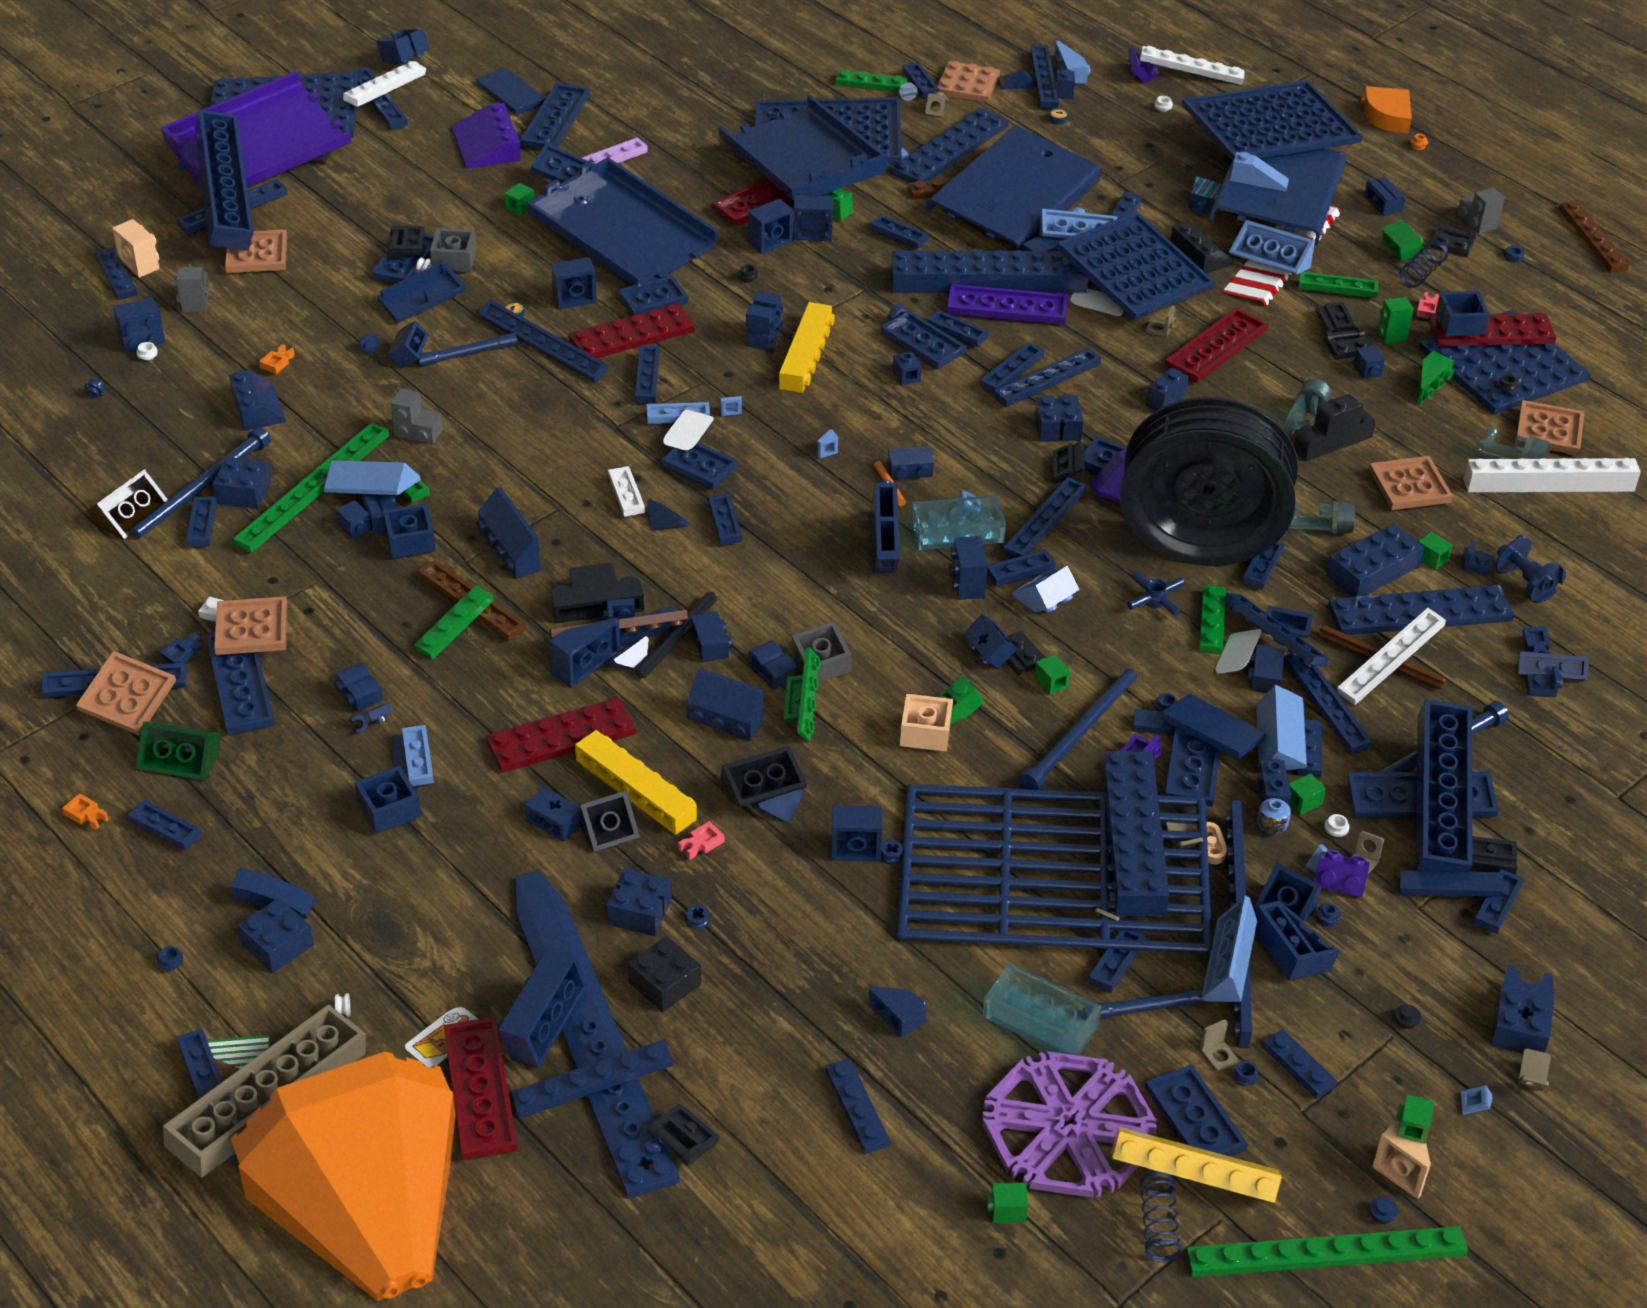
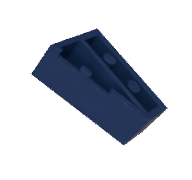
[1255,901,1340,981]

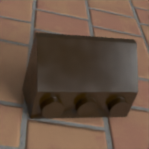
[87,469,168,540]

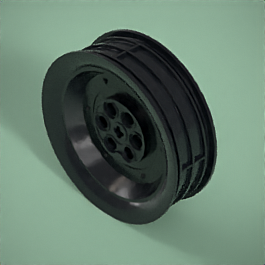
[1120,397,1298,566]

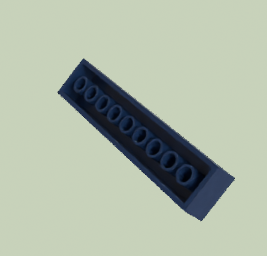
[195,110,254,251]
[891,250,1088,293]

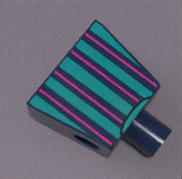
[1189,177,1222,215]

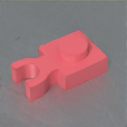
[1416,292,1439,319]
[678,821,725,859]

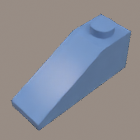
[1054,41,1090,83]
[1230,152,1289,192]

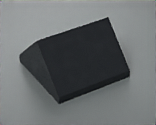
[579,790,640,852]

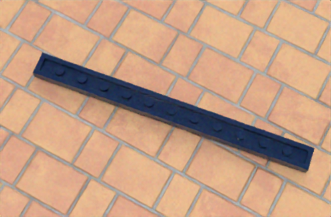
[1225,800,1252,1048]

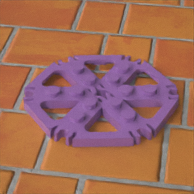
[982,1051,1157,1198]

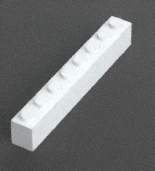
[1464,458,1640,492]

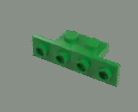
[783,647,820,742]

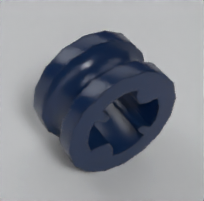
[881,840,903,865]
[686,904,709,929]

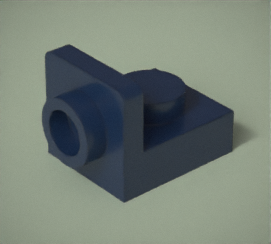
[1461,540,1495,575]
[603,598,635,620]
[1525,666,1563,698]

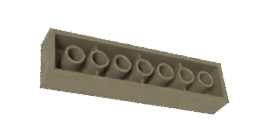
[163,1004,366,1178]

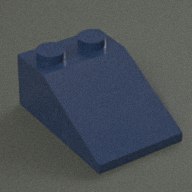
[550,618,620,688]

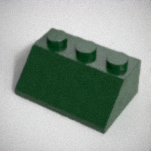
[135,721,222,780]

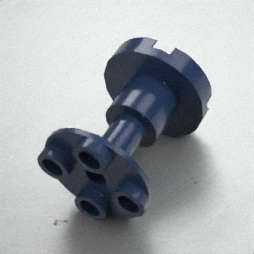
[1496,534,1566,603]

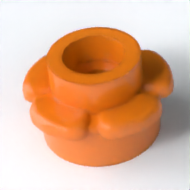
[1410,134,1428,150]

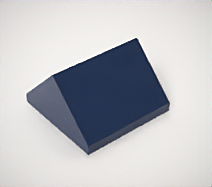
[1254,862,1322,925]

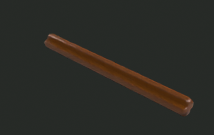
[1319,626,1446,689]

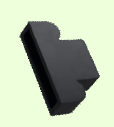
[1294,393,1375,462]
[551,563,644,624]

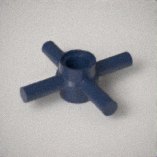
[1127,571,1184,616]

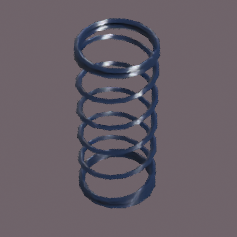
[1399,240,1448,288]
[1140,1172,1182,1261]

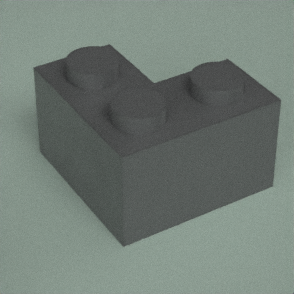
[1457,187,1505,234]
[174,267,210,312]
[391,388,443,445]

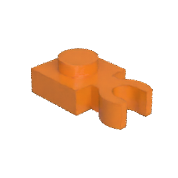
[259,344,295,374]
[62,793,108,829]

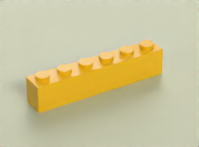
[779,302,835,393]
[575,730,697,835]
[1111,1126,1282,1203]

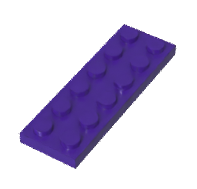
[947,284,1068,324]

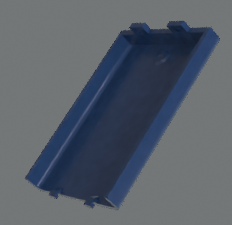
[718,95,888,202]
[926,125,1101,251]
[1209,148,1347,246]
[527,157,718,286]

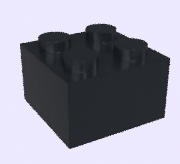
[628,936,701,1012]

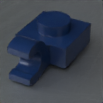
[160,633,203,664]
[349,703,393,733]

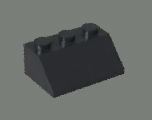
[1170,221,1234,274]
[720,746,807,807]

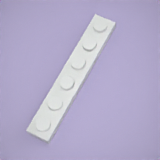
[1140,46,1245,85]
[343,61,426,107]
[1337,608,1446,705]

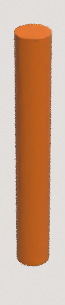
[874,461,906,506]

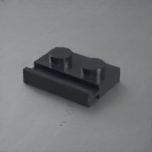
[1315,302,1356,332]
[1053,439,1085,484]
[1005,631,1046,676]
[1471,836,1518,874]

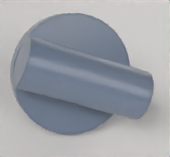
[899,83,918,101]

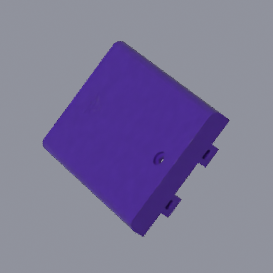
[161,71,351,188]

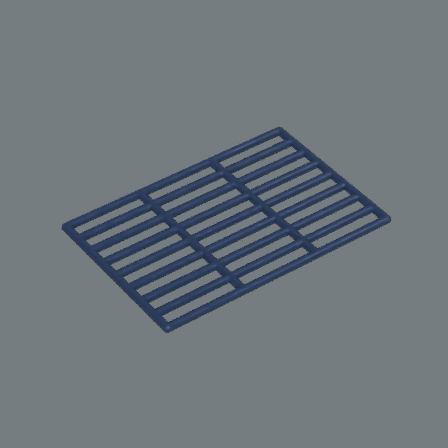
[896,784,1212,954]

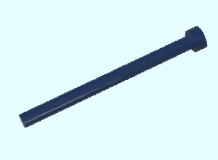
[131,427,271,539]
[1018,669,1137,790]
[1379,701,1509,772]

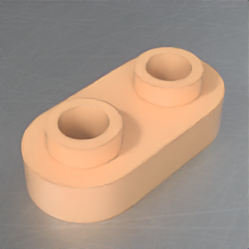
[1196,822,1227,864]

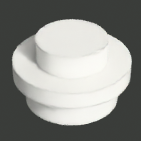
[1154,96,1172,112]
[137,342,158,360]
[1324,814,1349,837]

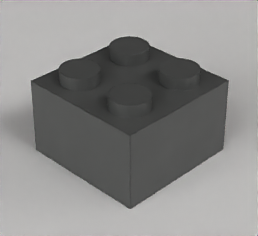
[430,228,477,272]
[792,621,852,683]

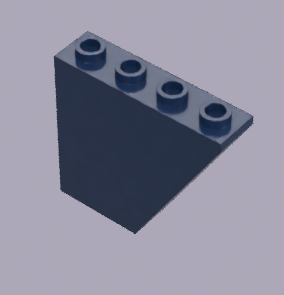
[870,480,899,573]

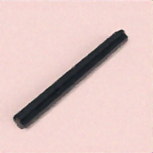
[635,591,717,679]

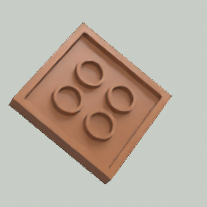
[937,61,1000,103]
[225,230,287,273]
[1515,400,1585,455]
[1369,456,1453,510]
[215,597,287,655]
[76,651,176,736]

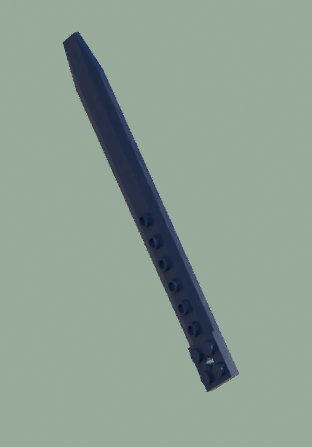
[515,870,680,1199]

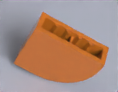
[1360,86,1411,134]

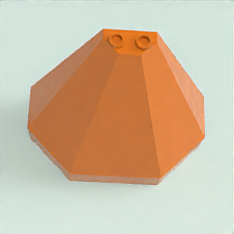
[231,1051,457,1301]

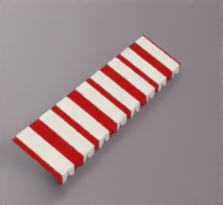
[1222,206,1340,306]

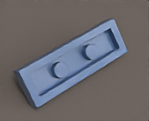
[647,402,710,424]
[402,725,434,786]

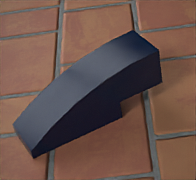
[231,868,315,919]

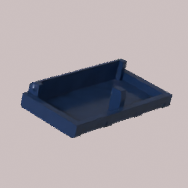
[377,261,466,324]

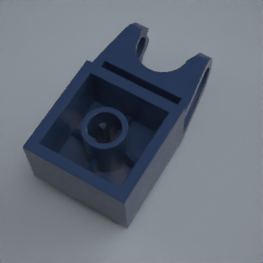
[1491,965,1554,1053]

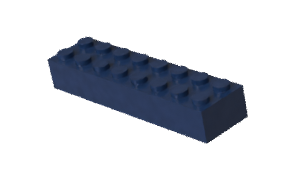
[1415,699,1472,872]
[1103,751,1169,916]

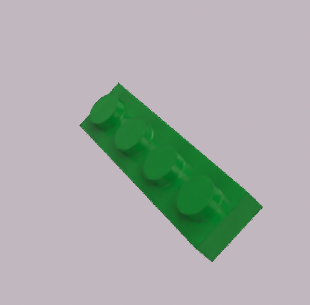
[835,70,908,93]
[1299,271,1379,298]
[414,585,494,660]
[1199,585,1226,654]

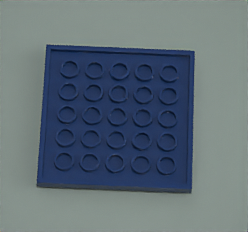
[1056,212,1215,320]
[1418,309,1591,414]

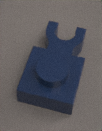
[1522,626,1550,654]

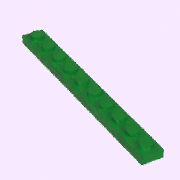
[233,422,389,553]
[1186,1226,1468,1277]

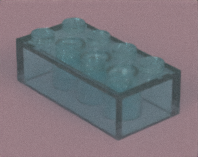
[911,495,1006,550]
[983,963,1102,1056]

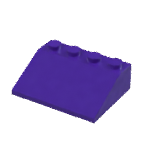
[452,103,521,169]

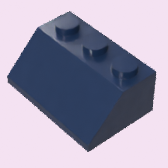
[229,370,286,431]
[687,668,763,741]

